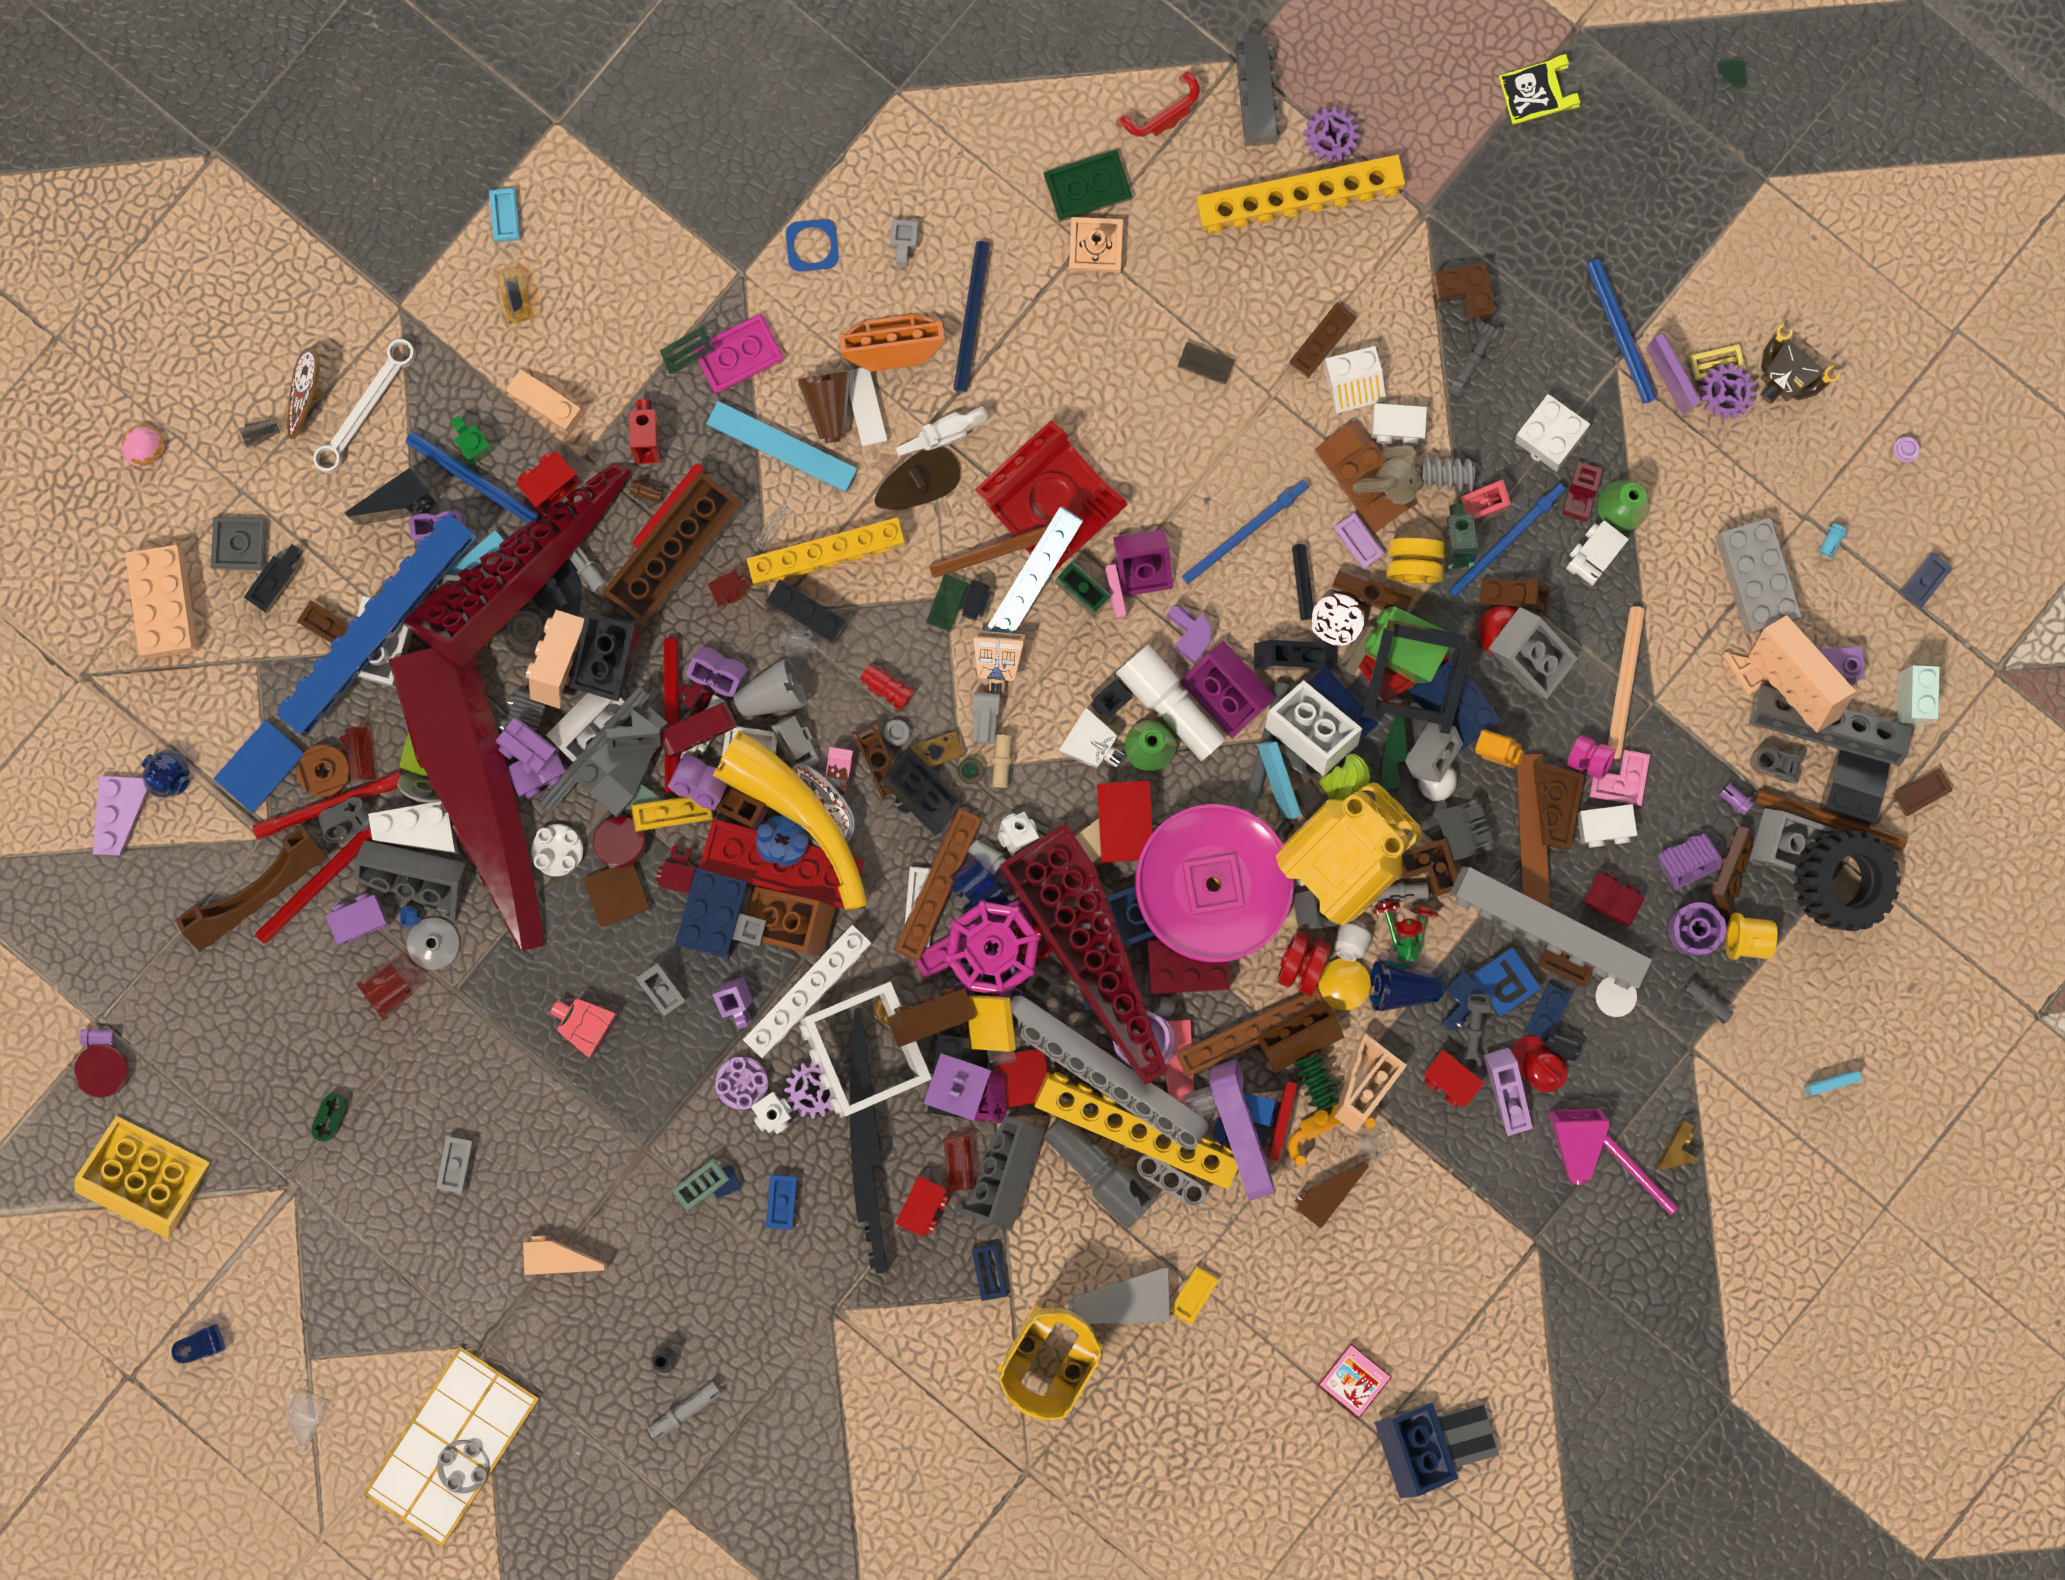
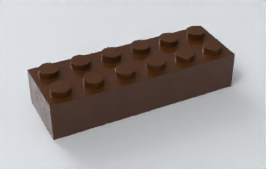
[602,471,744,628]

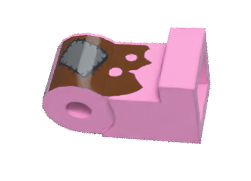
[825,747,854,798]

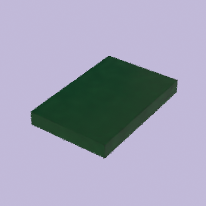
[1043,149,1133,222]

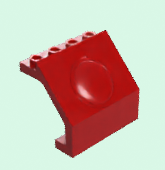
[974,420,1128,574]

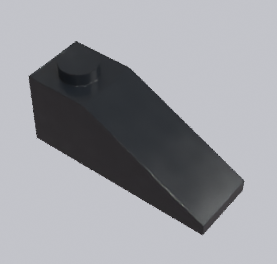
[1254,640,1337,670]

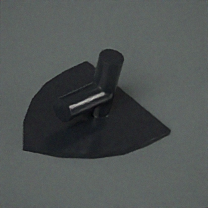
[532,559,582,617]

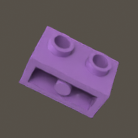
[1818,647,1865,686]

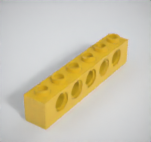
[747,517,905,588]

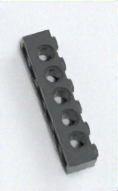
[1749,685,1912,766]

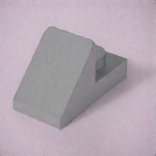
[636,963,685,1016]

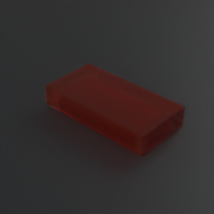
[943,1136,975,1191]

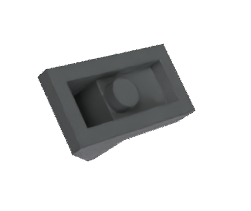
[606,709,661,751]

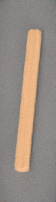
[1608,606,1645,759]

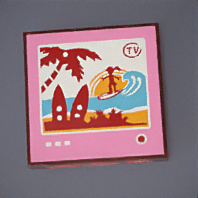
[1317,1343,1392,1418]

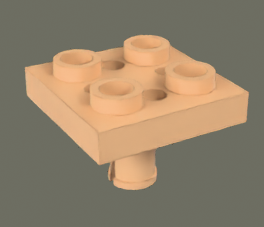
[1069,217,1123,272]

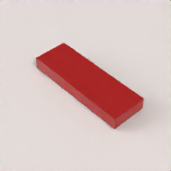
[1267,1082,1297,1161]

